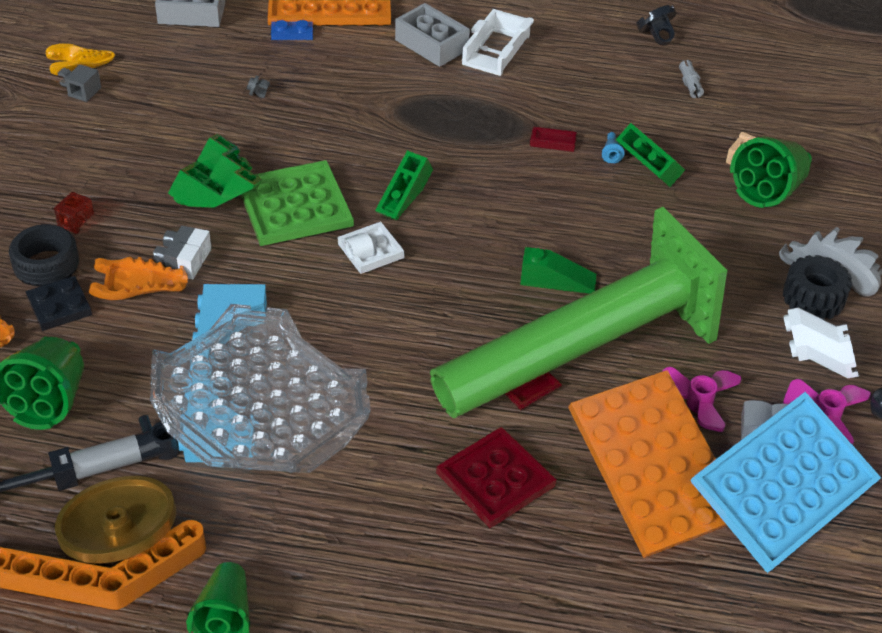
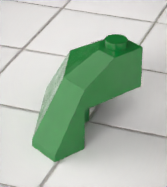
[168,133,261,208]

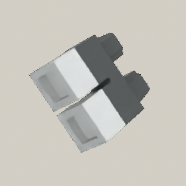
[153,225,211,280]

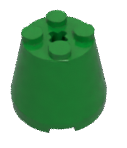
[730,137,812,208]
[0,337,84,430]

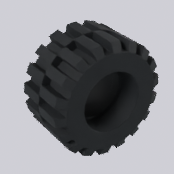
[783,255,852,320]

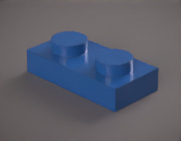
[271,20,313,40]

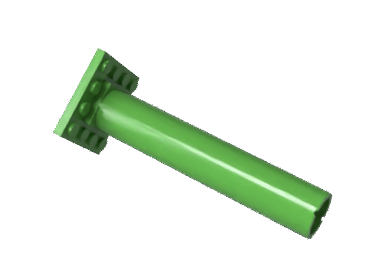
[430,207,727,418]

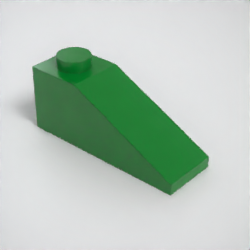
[375,150,433,221]
[520,247,596,294]

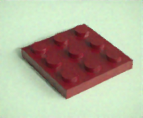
[436,427,556,529]

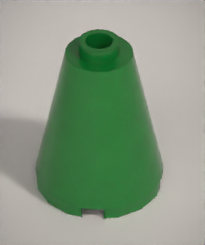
[186,562,250,633]

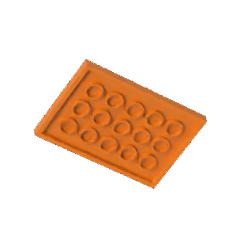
[568,370,727,558]

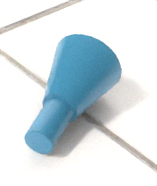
[602,132,624,163]

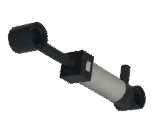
[0,415,181,493]

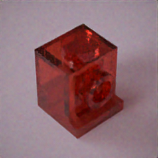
[54,192,94,234]

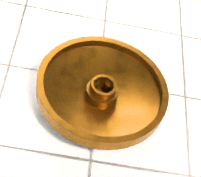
[55,476,176,563]

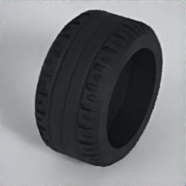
[9,224,79,287]

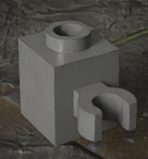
[58,64,101,102]

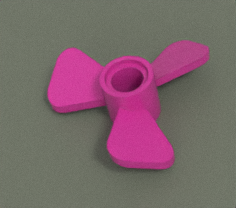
[662,367,741,432]
[783,379,871,444]

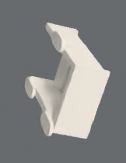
[462,9,534,76]

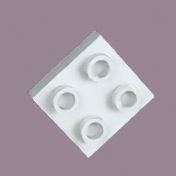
[338,222,404,274]

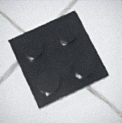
[25,276,92,331]

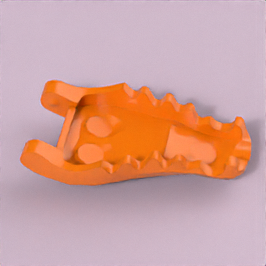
[89,256,188,300]

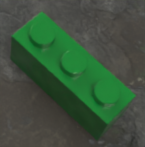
[616,123,685,187]

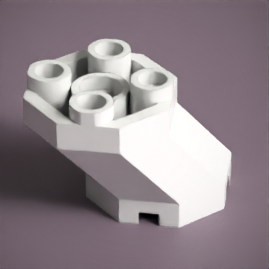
[783,307,858,378]

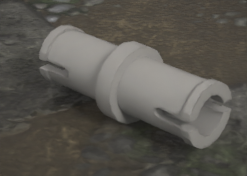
[679,60,704,98]

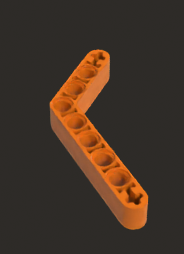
[0,520,206,610]

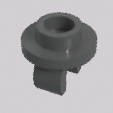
[247,75,270,98]

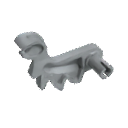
[779,227,882,296]

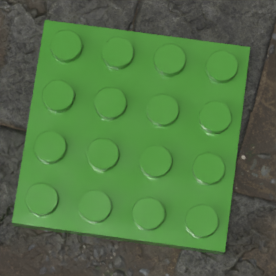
[241,160,354,246]

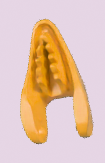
[45,44,115,75]

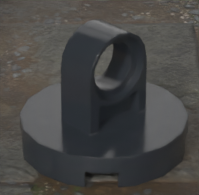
[636,5,677,46]

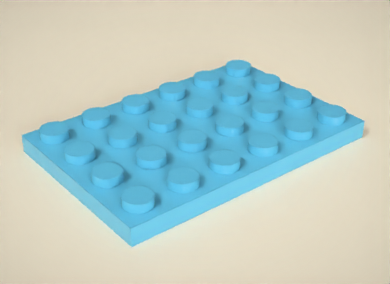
[690,392,881,573]

